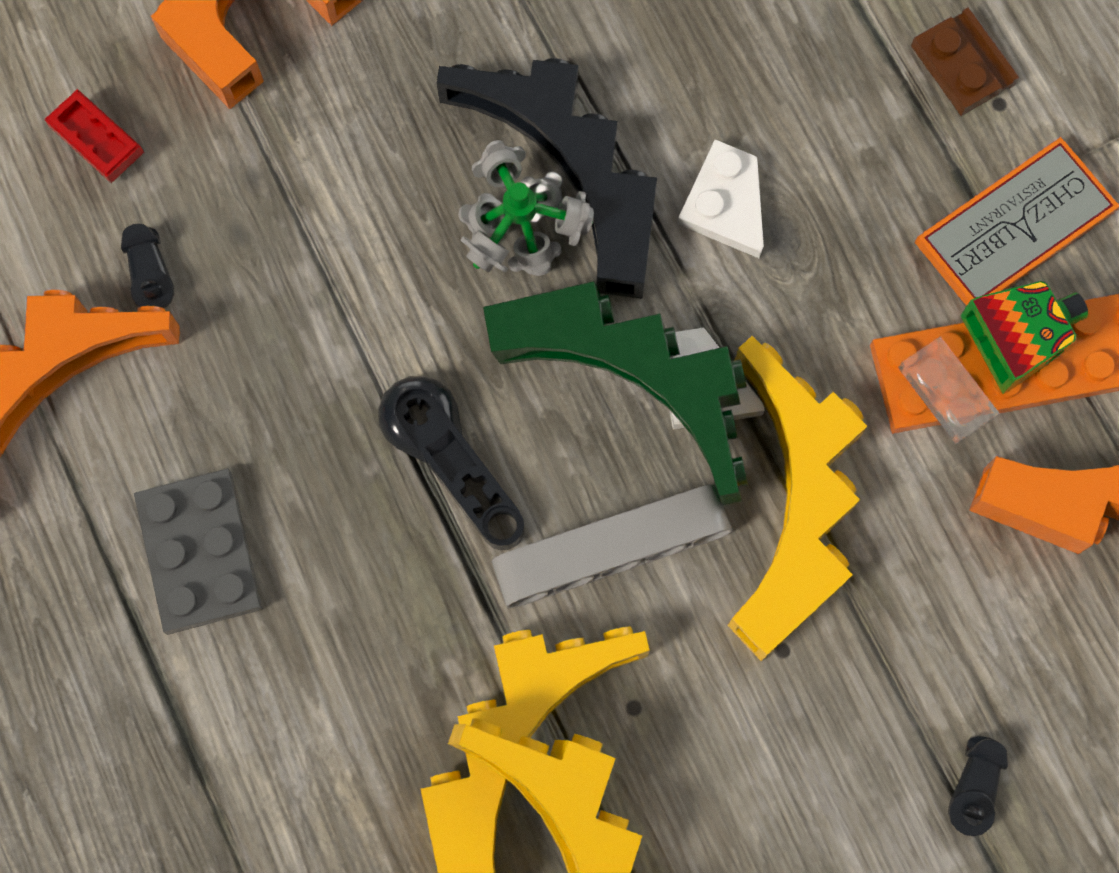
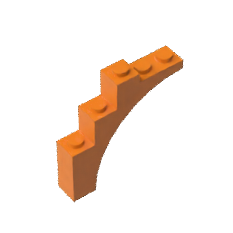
[0,290,180,458]
[969,456,1119,554]

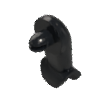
[121,223,174,309]
[948,736,1008,836]

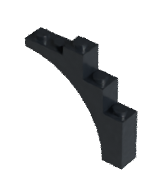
[436,58,657,299]

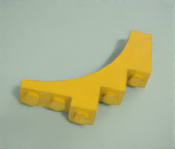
[727,336,867,661]
[420,626,650,873]
[448,718,642,873]

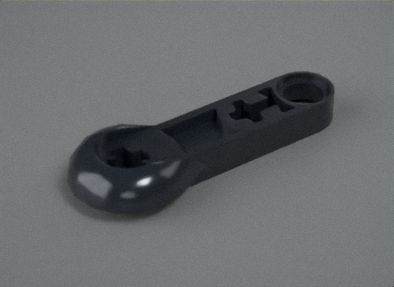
[378,375,524,550]

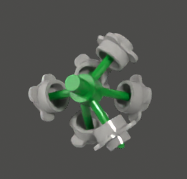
[458,140,594,276]

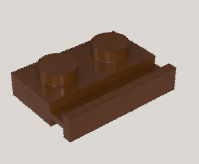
[911,7,1019,116]

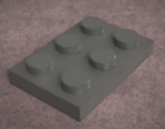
[134,468,263,635]

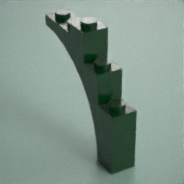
[483,281,748,505]

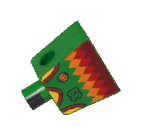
[960,281,1088,394]

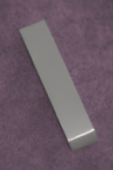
[491,484,733,608]

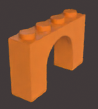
[151,0,363,109]

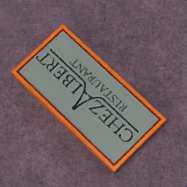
[914,137,1119,306]

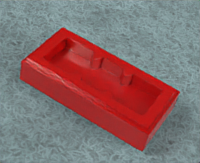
[44,89,144,183]

